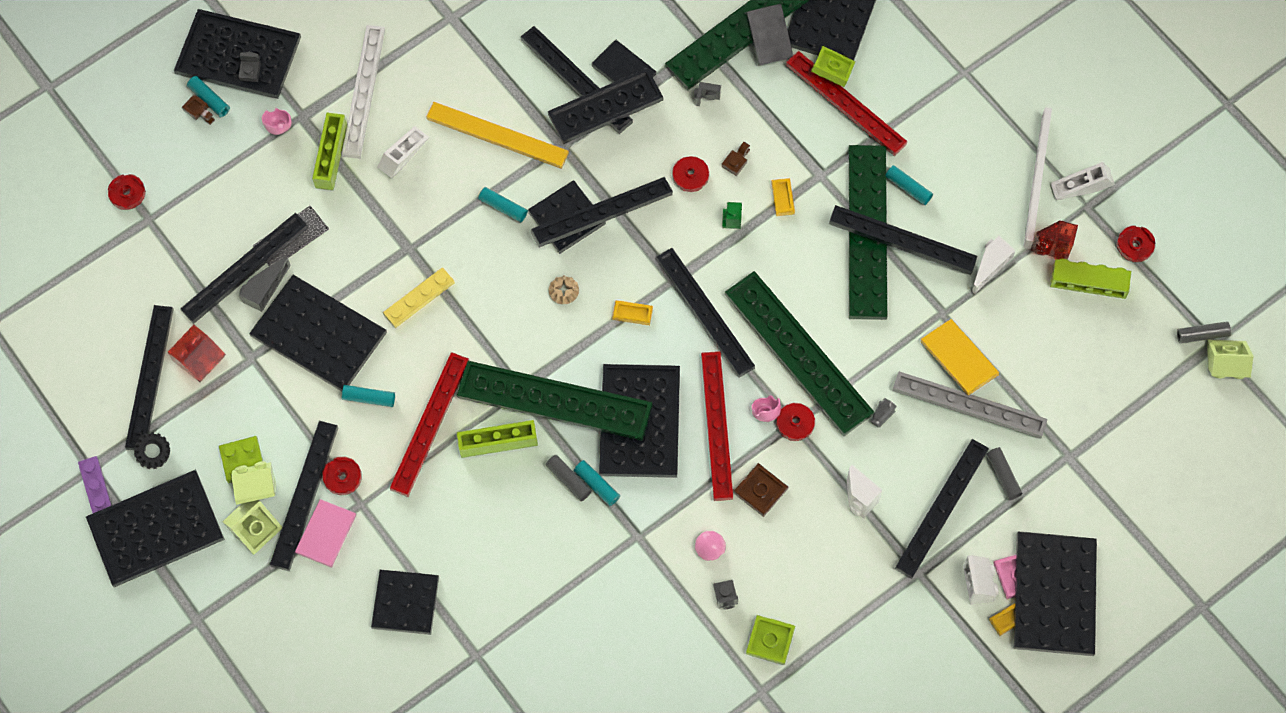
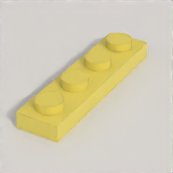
[383,267,455,328]

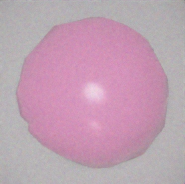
[262,108,292,135]
[752,395,781,422]
[695,531,726,561]

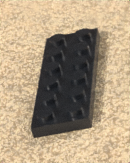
[548,68,664,144]

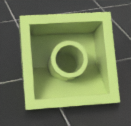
[1207,340,1254,379]
[232,461,276,505]
[223,500,282,555]

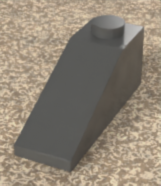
[239,257,291,312]

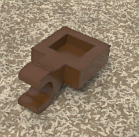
[182,95,215,125]
[722,142,750,176]

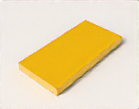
[921,319,999,396]

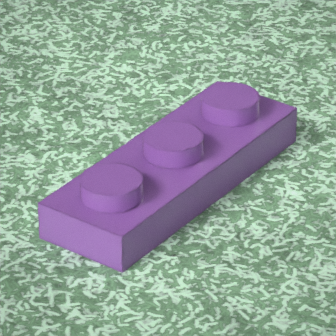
[78,456,112,513]

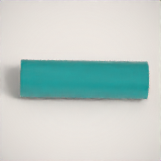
[187,76,230,117]
[885,165,933,205]
[478,187,528,223]
[342,385,395,407]
[573,460,621,507]

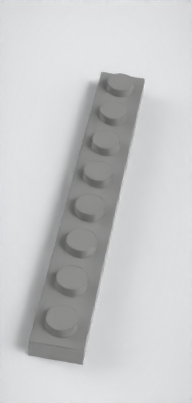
[892,371,1048,439]

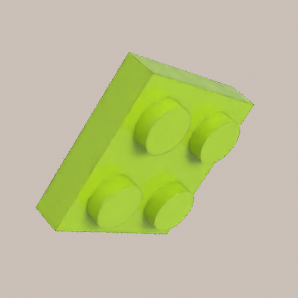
[811,46,856,87]
[219,436,263,483]
[746,615,795,665]

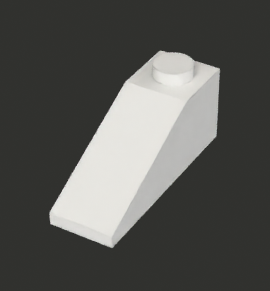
[377,126,429,178]
[1051,162,1115,200]
[972,236,1016,294]

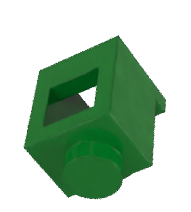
[722,202,742,229]

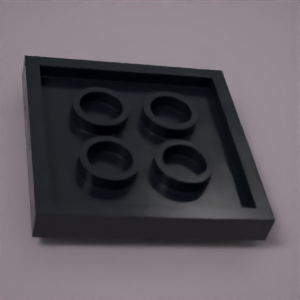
[528,180,606,254]
[371,569,439,635]

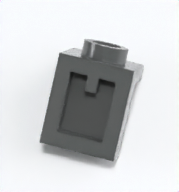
[239,52,261,82]
[693,82,721,106]
[713,580,738,610]

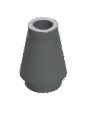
[870,398,897,428]

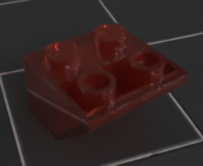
[1031,220,1078,260]
[168,324,226,382]

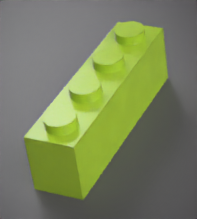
[312,112,347,191]
[1050,259,1131,299]
[457,420,538,458]

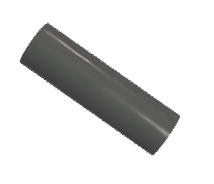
[1177,321,1231,344]
[987,447,1023,500]
[546,455,592,501]

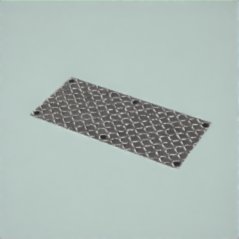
[253,205,329,266]

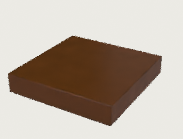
[733,463,789,517]

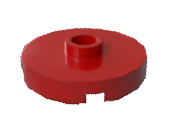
[672,156,709,192]
[108,174,146,210]
[1117,226,1155,262]
[776,403,815,441]
[323,457,362,495]

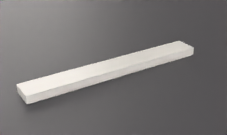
[342,25,385,159]
[1023,107,1052,249]

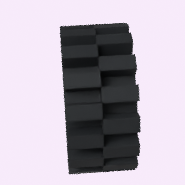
[134,432,170,469]

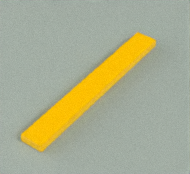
[426,102,569,169]

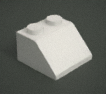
[847,465,882,518]
[963,555,999,605]

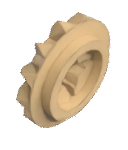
[549,275,579,304]

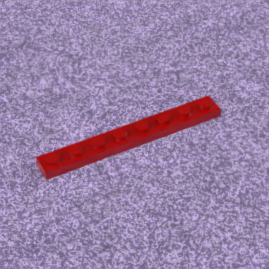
[786,51,908,157]
[701,351,733,501]
[390,352,469,497]

